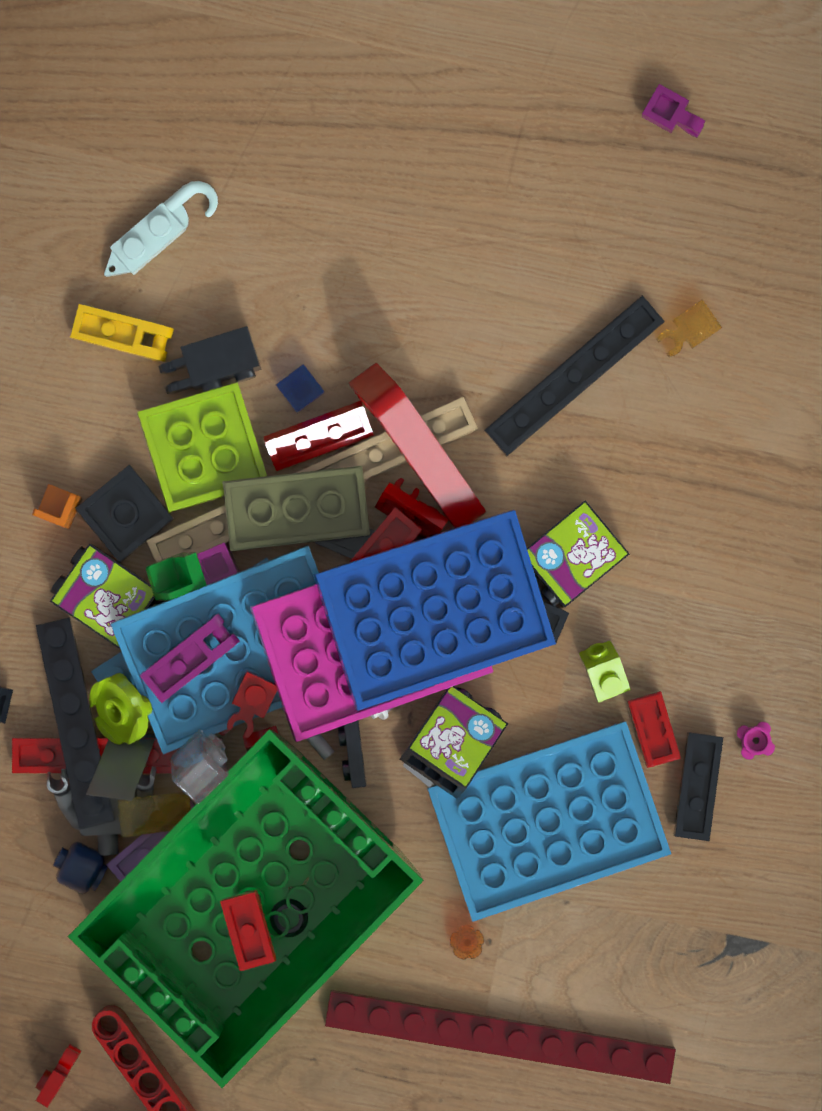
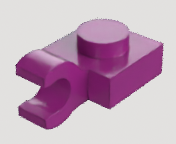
[641,84,705,138]

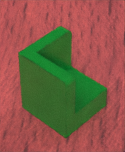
[146,552,207,600]

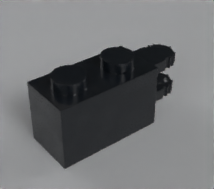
[158,326,262,394]

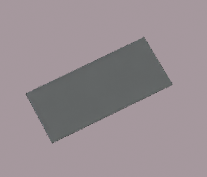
[86,733,156,801]

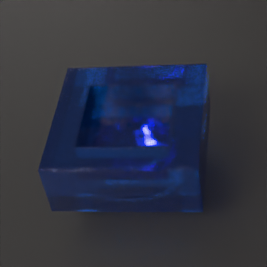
[276,364,325,414]

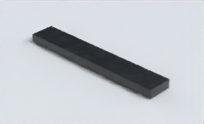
[484,295,665,457]

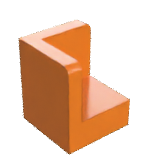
[32,484,83,529]

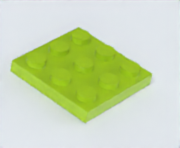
[137,382,267,513]

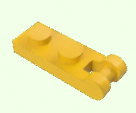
[70,304,174,363]

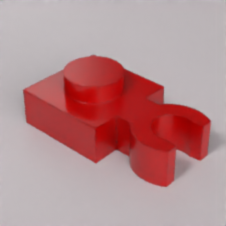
[227,670,277,738]
[35,1044,82,1108]

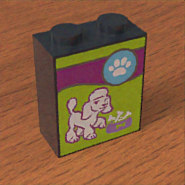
[527,500,630,608]
[50,543,156,649]
[399,686,509,799]

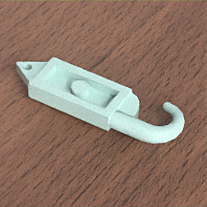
[104,181,218,277]

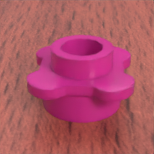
[737,722,775,760]

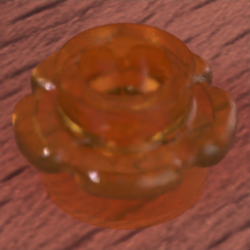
[450,925,484,960]

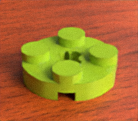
[89,673,152,745]

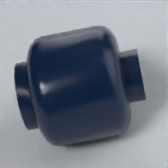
[53,842,108,894]

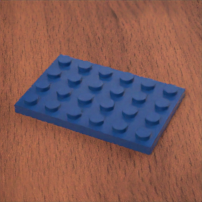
[313,510,556,711]

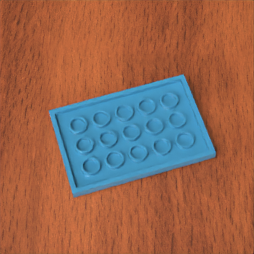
[111,545,319,754]
[427,721,671,922]

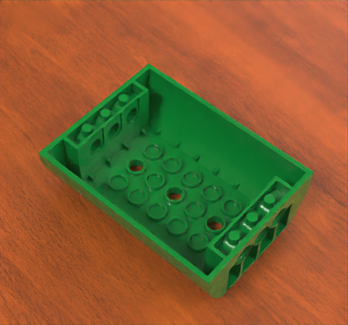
[67,729,424,1088]

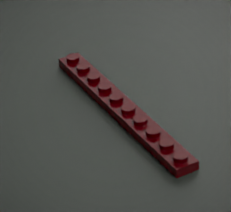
[325,990,676,1084]

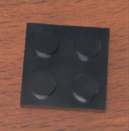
[75,465,174,563]

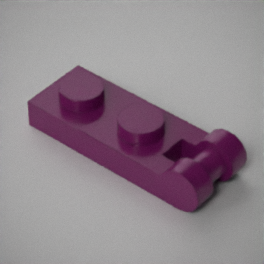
[140,613,240,703]

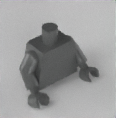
[47,767,157,855]

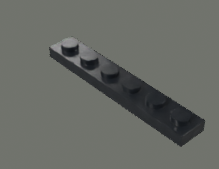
[36,617,115,829]

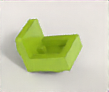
[579,641,631,703]

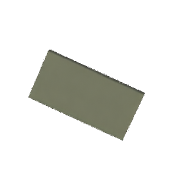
[223,466,370,551]

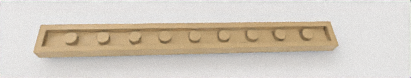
[146,397,478,562]

